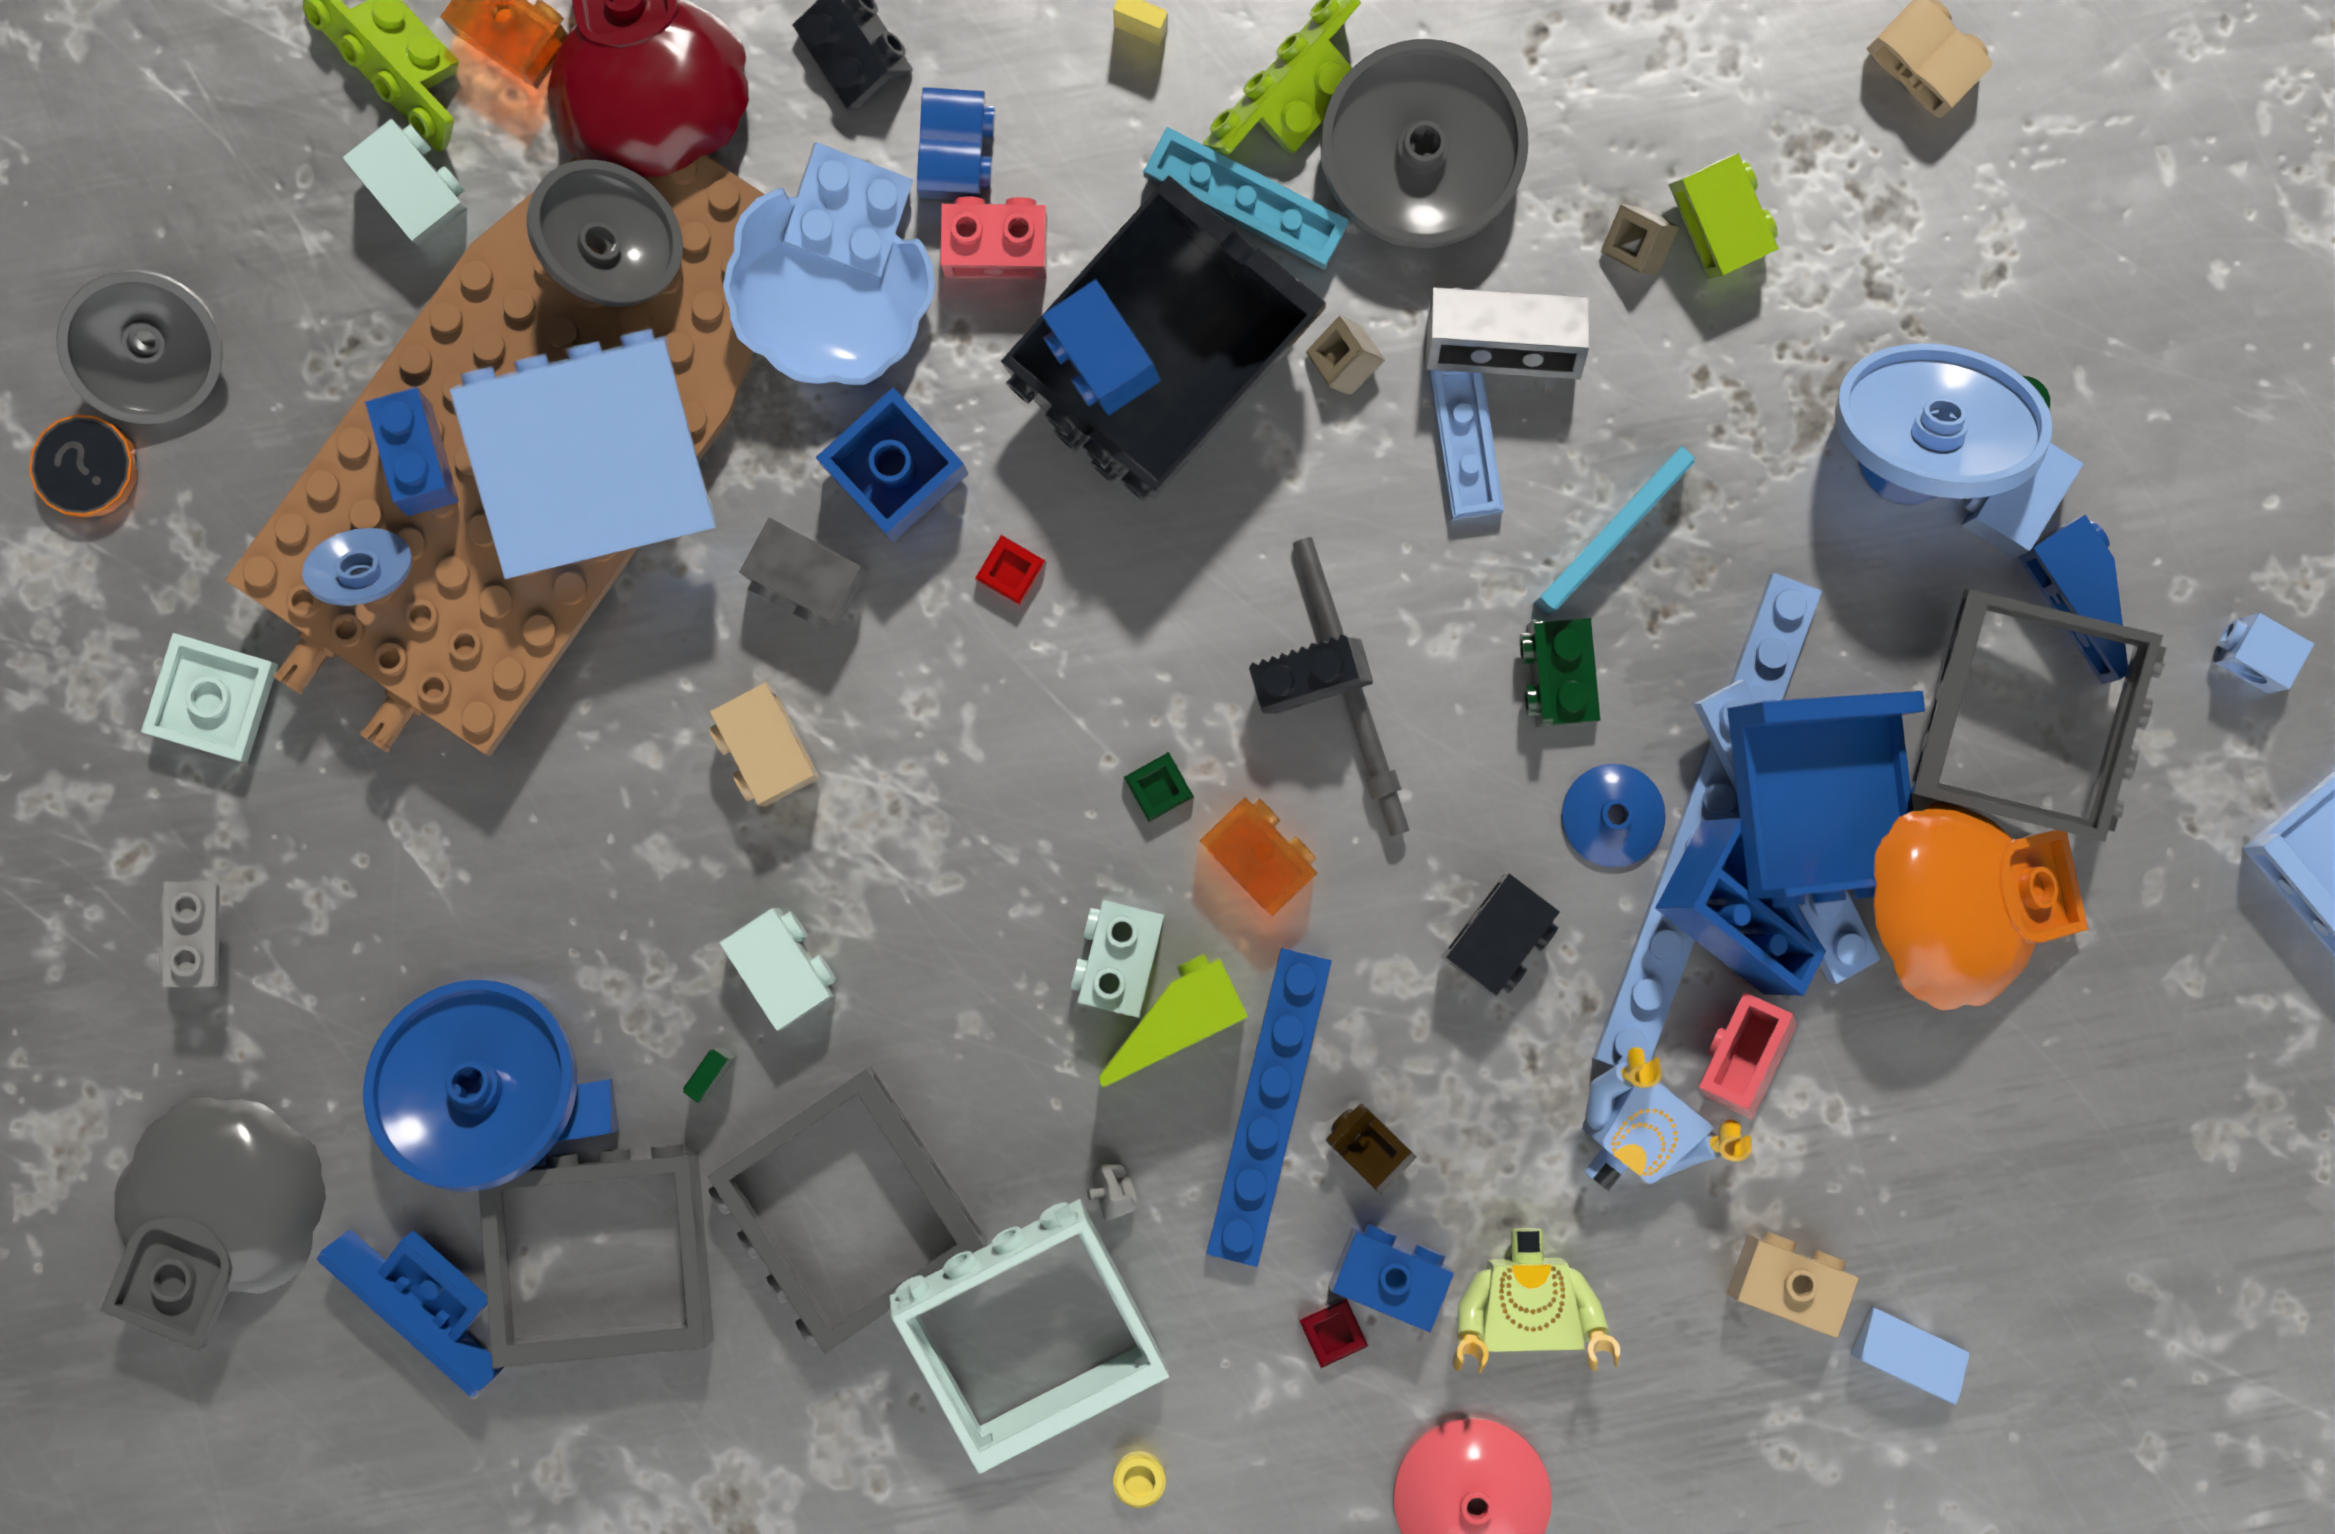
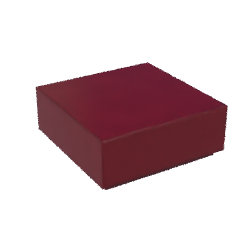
[1298,1297,1369,1369]

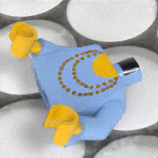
[1582,1047,1751,1191]

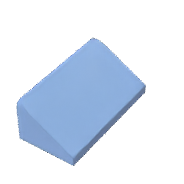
[1851,1306,1970,1405]

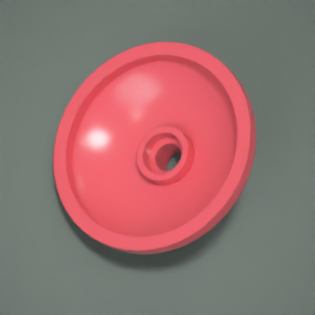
[1393,1418,1552,1534]

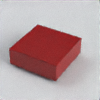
[975,534,1046,606]

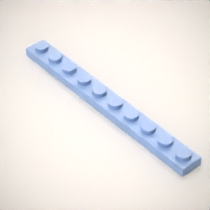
[1592,573,1822,1066]

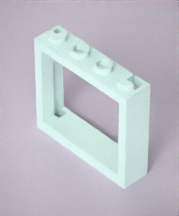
[890,1199,1169,1474]

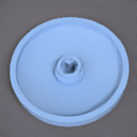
[1835,343,2053,499]

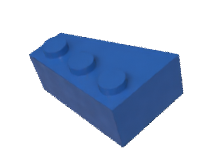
[1655,818,1826,996]

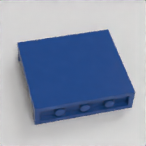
[1727,691,1925,908]

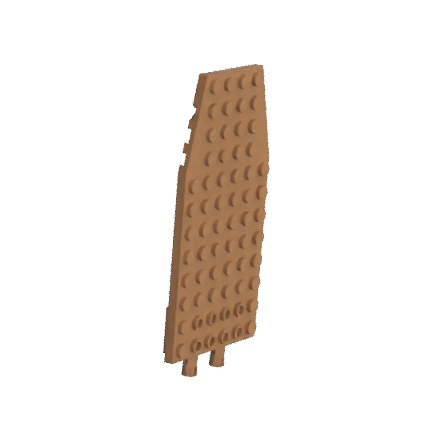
[225,155,765,757]

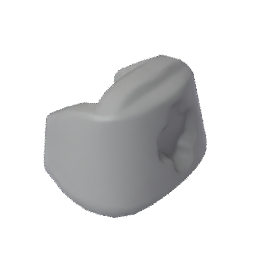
[1087,1164,1137,1221]

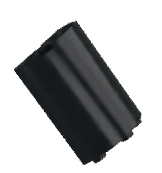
[1001,175,1326,501]

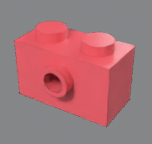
[1699,992,1797,1120]

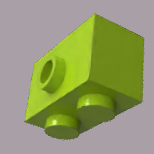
[1668,153,1779,279]

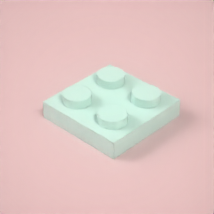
[141,633,278,763]

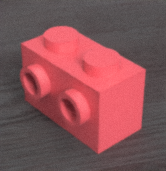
[940,197,1048,279]

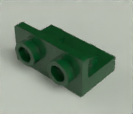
[1519,618,1601,727]

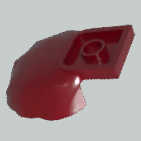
[547,0,749,177]

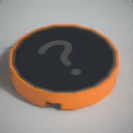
[29,414,138,518]

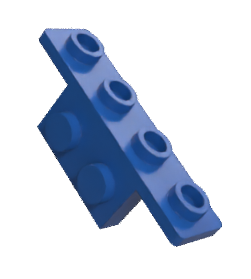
[317,1230,504,1397]

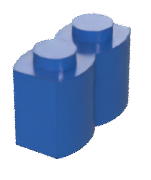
[917,87,995,200]

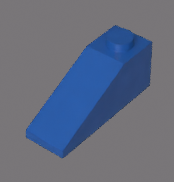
[2018,514,2128,684]

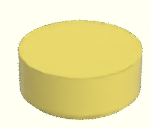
[1113,1451,1166,1508]

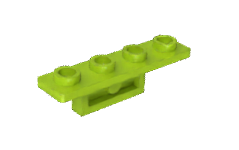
[302,0,459,152]
[1202,0,1361,155]

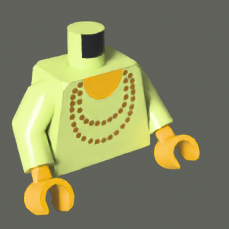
[1452,1228,1620,1374]

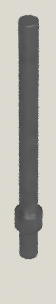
[1293,537,1410,837]

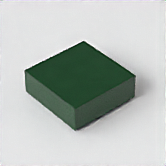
[1124,752,1194,823]
[683,1047,736,1103]

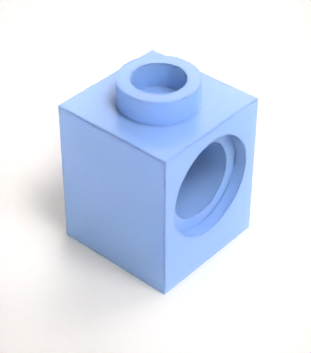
[2214,612,2314,694]

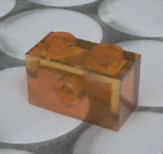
[440,0,568,90]
[1199,797,1318,917]

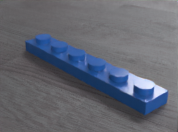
[1206,948,1332,1267]

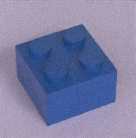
[815,387,968,543]

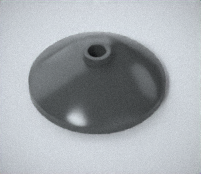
[526,160,683,307]
[56,269,223,424]

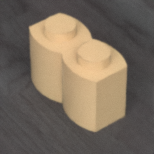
[1867,0,1993,119]

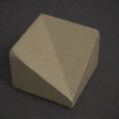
[1600,204,1680,274]
[1306,315,1385,395]

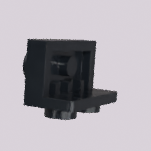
[792,0,913,109]

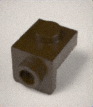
[1326,1103,1417,1195]

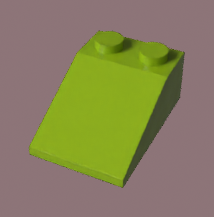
[1098,953,1248,1088]

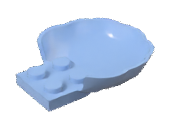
[723,142,935,385]

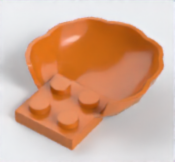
[1874,801,2089,1011]

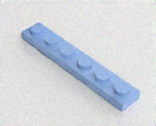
[1693,680,1881,984]

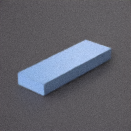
[1428,369,1504,521]

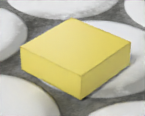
[1113,0,1168,46]

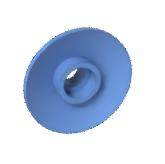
[302,528,412,606]

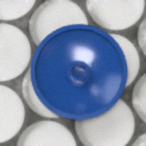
[363,980,578,1192]

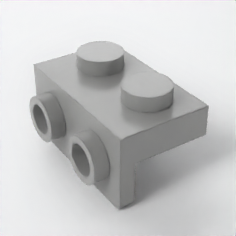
[159,881,220,987]

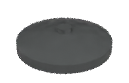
[1320,39,1529,248]

